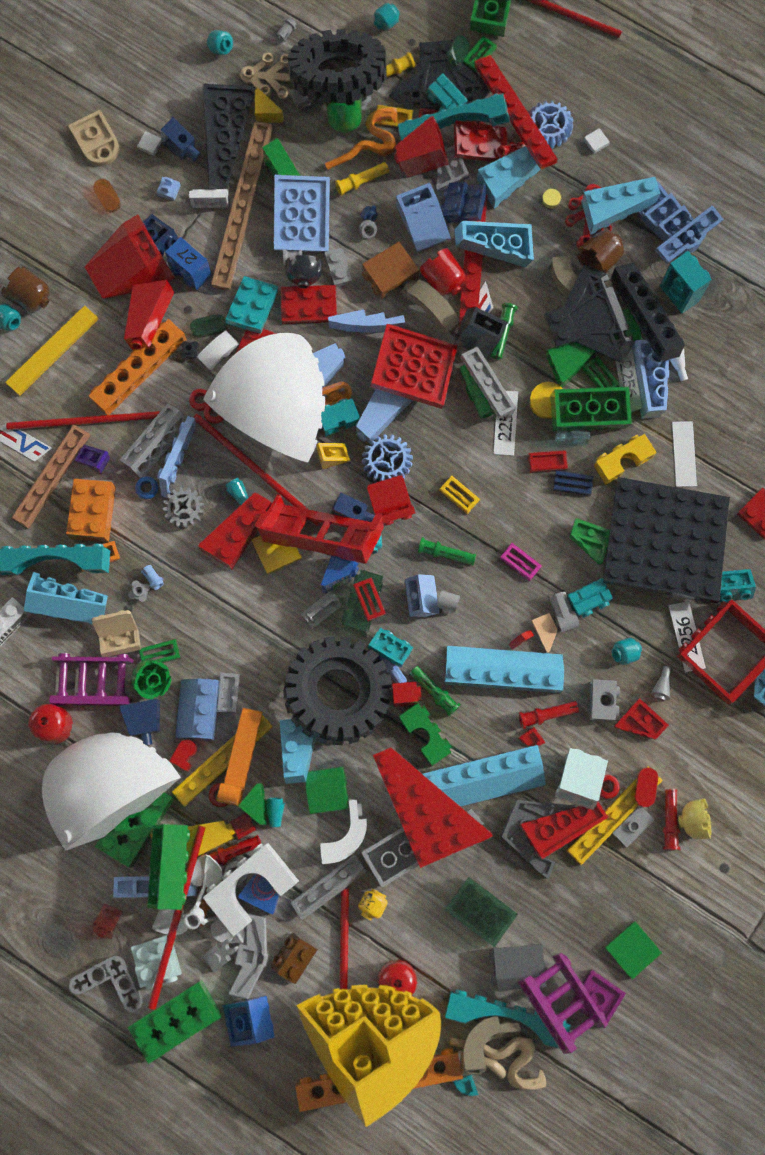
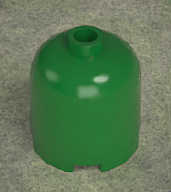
[326,94,362,133]

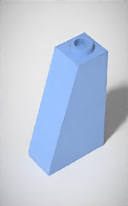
[356,389,413,444]

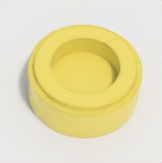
[542,189,561,209]

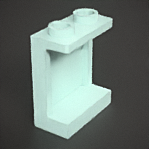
[555,748,608,810]

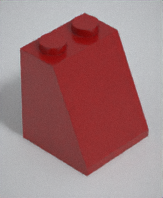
[394,116,449,178]

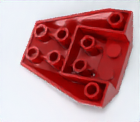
[84,214,175,299]

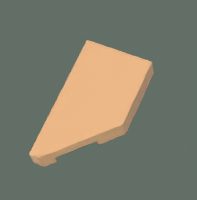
[531,613,558,653]

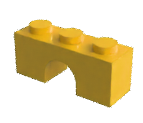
[594,434,657,485]

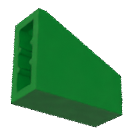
[262,138,300,178]
[545,343,596,388]

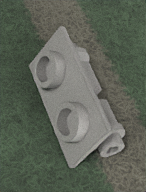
[301,591,343,629]

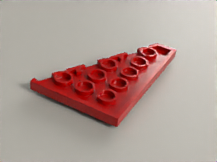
[373,747,493,868]

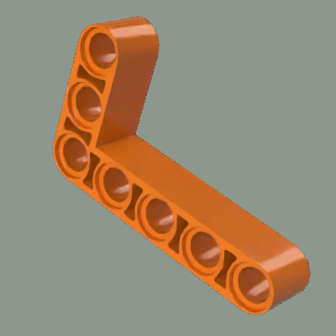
[217,707,263,807]

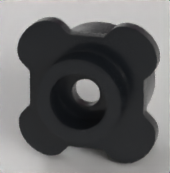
[180,341,199,359]

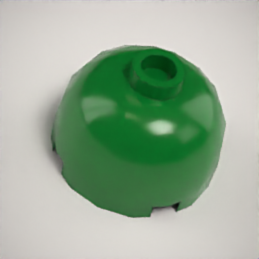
[131,659,172,700]

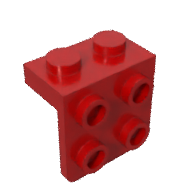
[367,475,416,526]

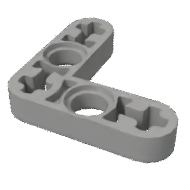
[69,956,143,1012]

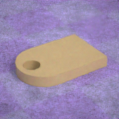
[68,110,119,166]

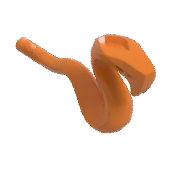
[325,108,397,170]

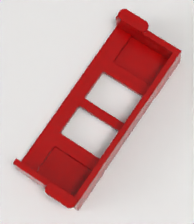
[255,494,384,564]

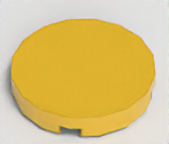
[530,382,563,419]

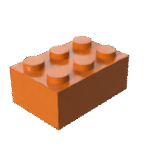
[66,479,116,542]

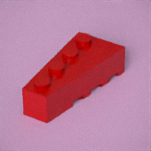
[197,492,272,570]

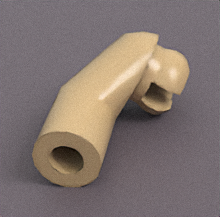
[484,1057,508,1079]

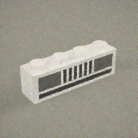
[0,597,31,646]

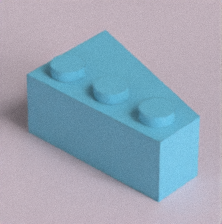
[279,719,316,784]

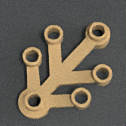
[240,53,290,99]

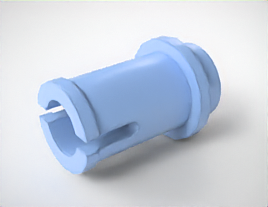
[141,565,164,590]

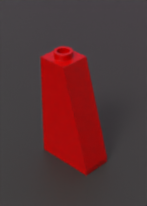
[124,280,174,350]

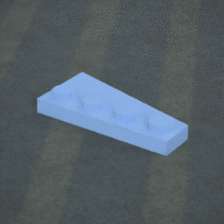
[157,416,195,498]

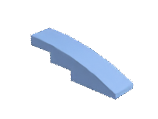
[328,310,405,333]

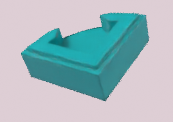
[452,1075,478,1096]

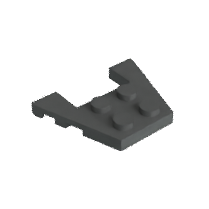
[500,800,577,879]

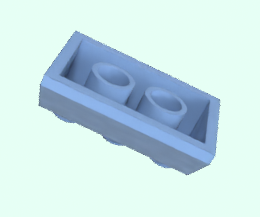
[175,679,219,741]

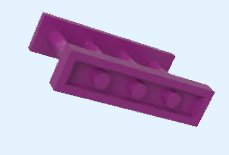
[49,653,134,706]
[518,953,608,1054]

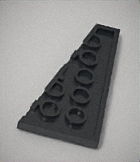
[202,83,256,189]

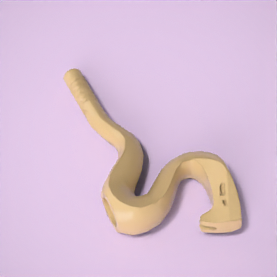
[450,1036,546,1090]

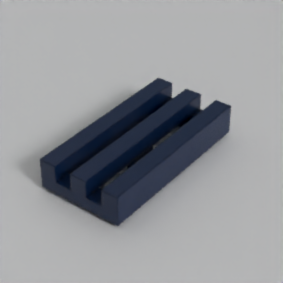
[553,471,594,496]

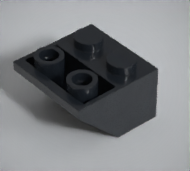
[454,307,507,358]

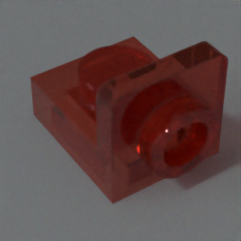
[93,903,123,939]

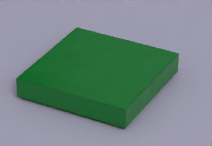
[605,921,662,980]

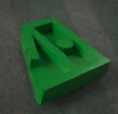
[569,518,610,565]

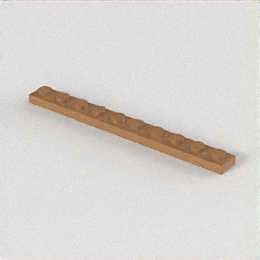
[211,121,273,291]

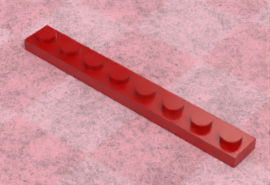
[475,55,558,170]
[458,194,488,331]

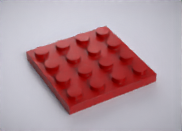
[370,324,457,409]

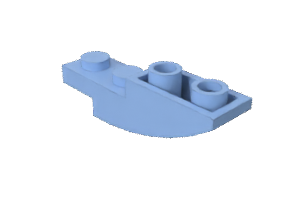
[113,876,197,898]

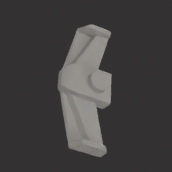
[228,913,268,1000]

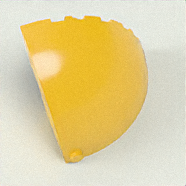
[296,985,441,1127]

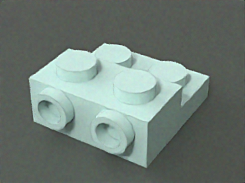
[131,935,182,990]

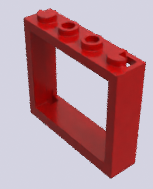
[676,599,765,705]

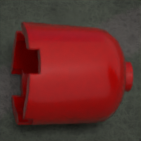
[419,248,465,296]
[28,704,73,744]
[377,959,417,995]

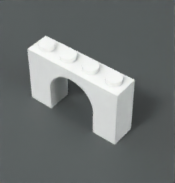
[203,843,299,936]

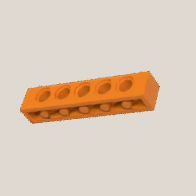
[89,319,187,415]

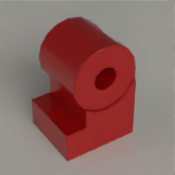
[170,739,197,772]

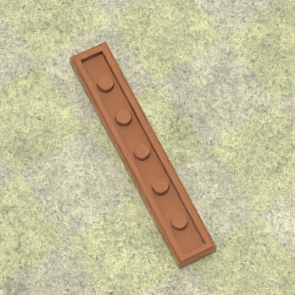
[11,424,90,529]

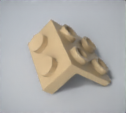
[92,610,141,657]

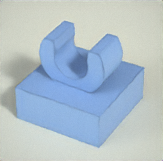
[156,177,180,201]

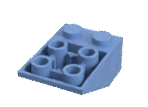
[396,183,451,252]

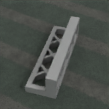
[460,347,516,419]
[120,404,186,478]

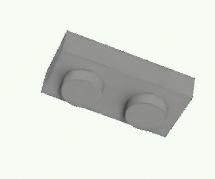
[324,248,352,287]

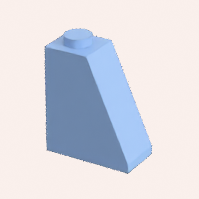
[313,343,345,388]

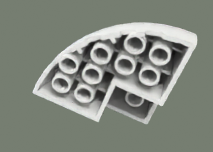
[203,333,325,462]
[42,733,181,851]

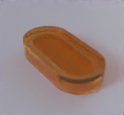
[93,179,121,213]

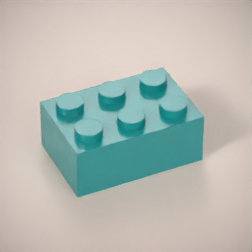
[659,251,712,314]

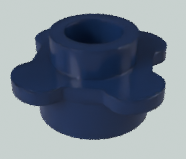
[361,205,378,222]

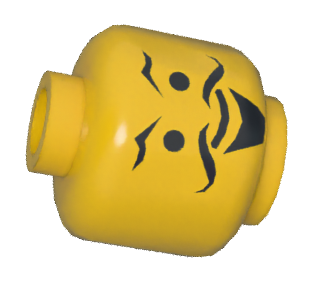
[358,889,388,921]

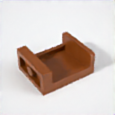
[361,242,419,299]

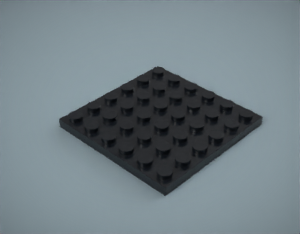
[603,477,730,604]

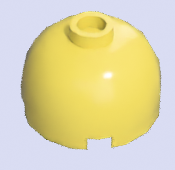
[679,798,712,840]

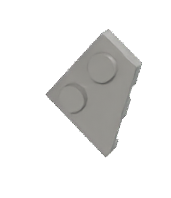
[436,145,470,192]

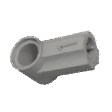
[437,590,460,615]
[549,592,579,633]

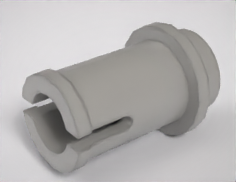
[276,18,297,42]

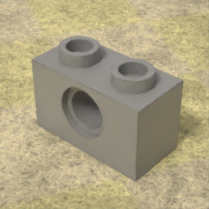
[589,679,620,722]

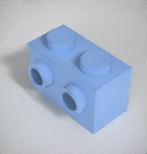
[405,574,439,617]

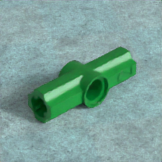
[459,364,495,418]

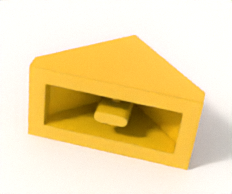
[255,88,284,123]
[316,443,350,470]

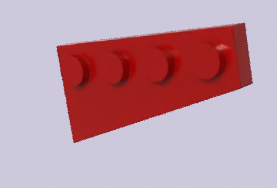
[520,802,608,860]

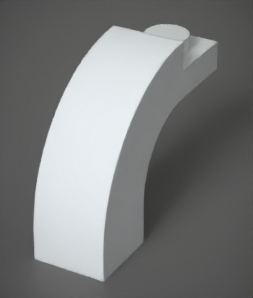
[320,800,367,864]

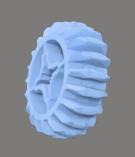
[528,100,573,149]
[362,434,413,482]

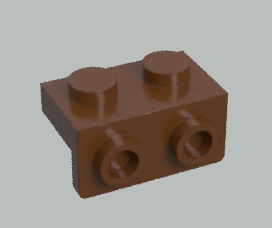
[270,932,318,985]

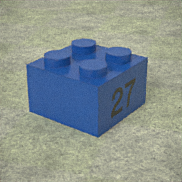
[165,237,212,290]

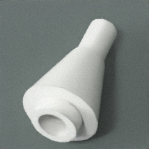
[670,349,688,381]

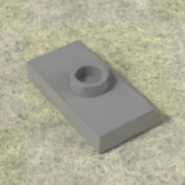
[216,673,240,713]
[612,806,654,848]

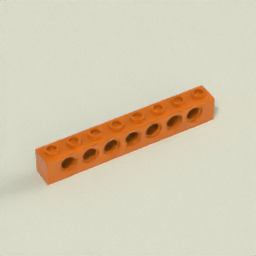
[295,1048,463,1112]

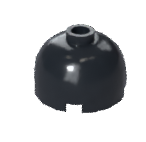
[285,255,322,289]

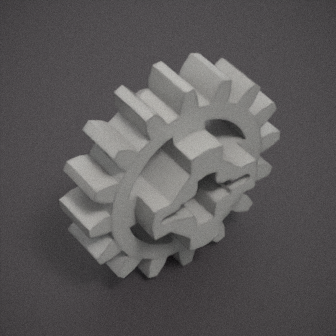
[163,487,205,529]

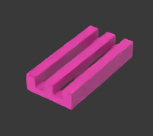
[500,543,542,581]

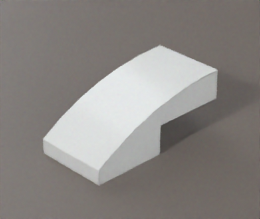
[197,331,239,370]

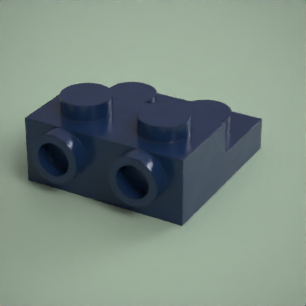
[441,182,487,223]
[143,214,179,257]

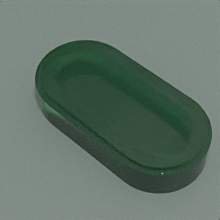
[447,35,470,66]
[190,314,227,338]

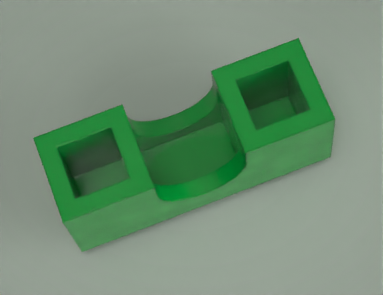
[399,703,452,767]

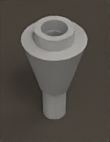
[651,666,671,702]

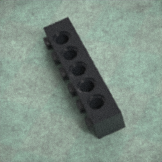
[610,262,685,362]

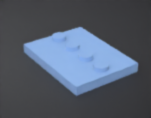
[274,175,330,252]

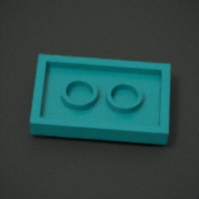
[225,276,279,334]

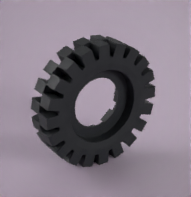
[288,29,387,104]
[283,636,392,745]

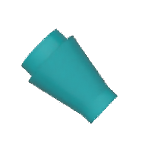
[225,478,249,506]
[265,797,285,827]

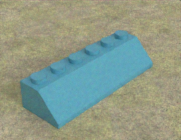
[444,646,564,693]
[423,745,546,807]

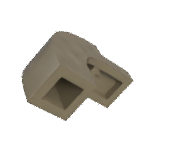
[550,256,611,298]
[400,279,460,333]
[460,1016,521,1076]

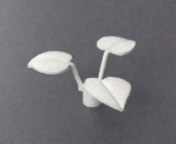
[152,855,245,944]

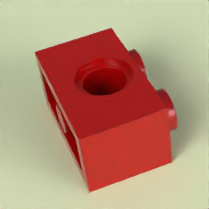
[392,682,421,708]

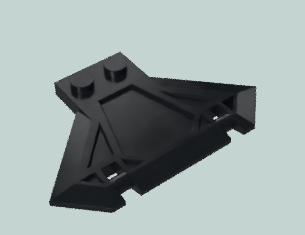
[389,40,491,110]
[544,264,634,364]

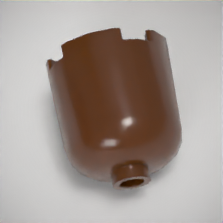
[577,230,624,273]
[1,266,50,312]

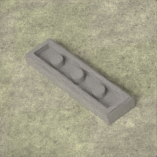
[290,855,367,920]

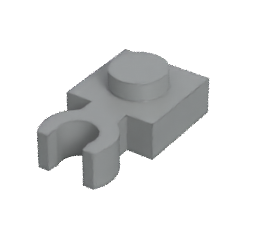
[202,937,239,973]

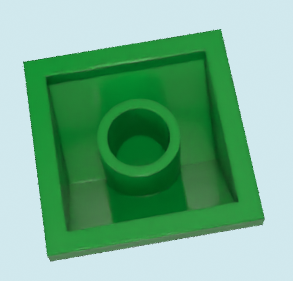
[238,783,267,826]

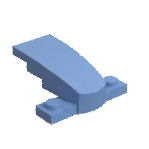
[636,182,724,264]

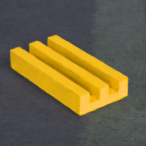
[439,475,480,515]

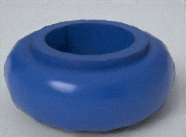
[135,476,159,499]

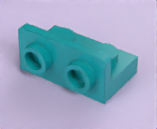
[719,569,756,602]
[368,627,413,668]

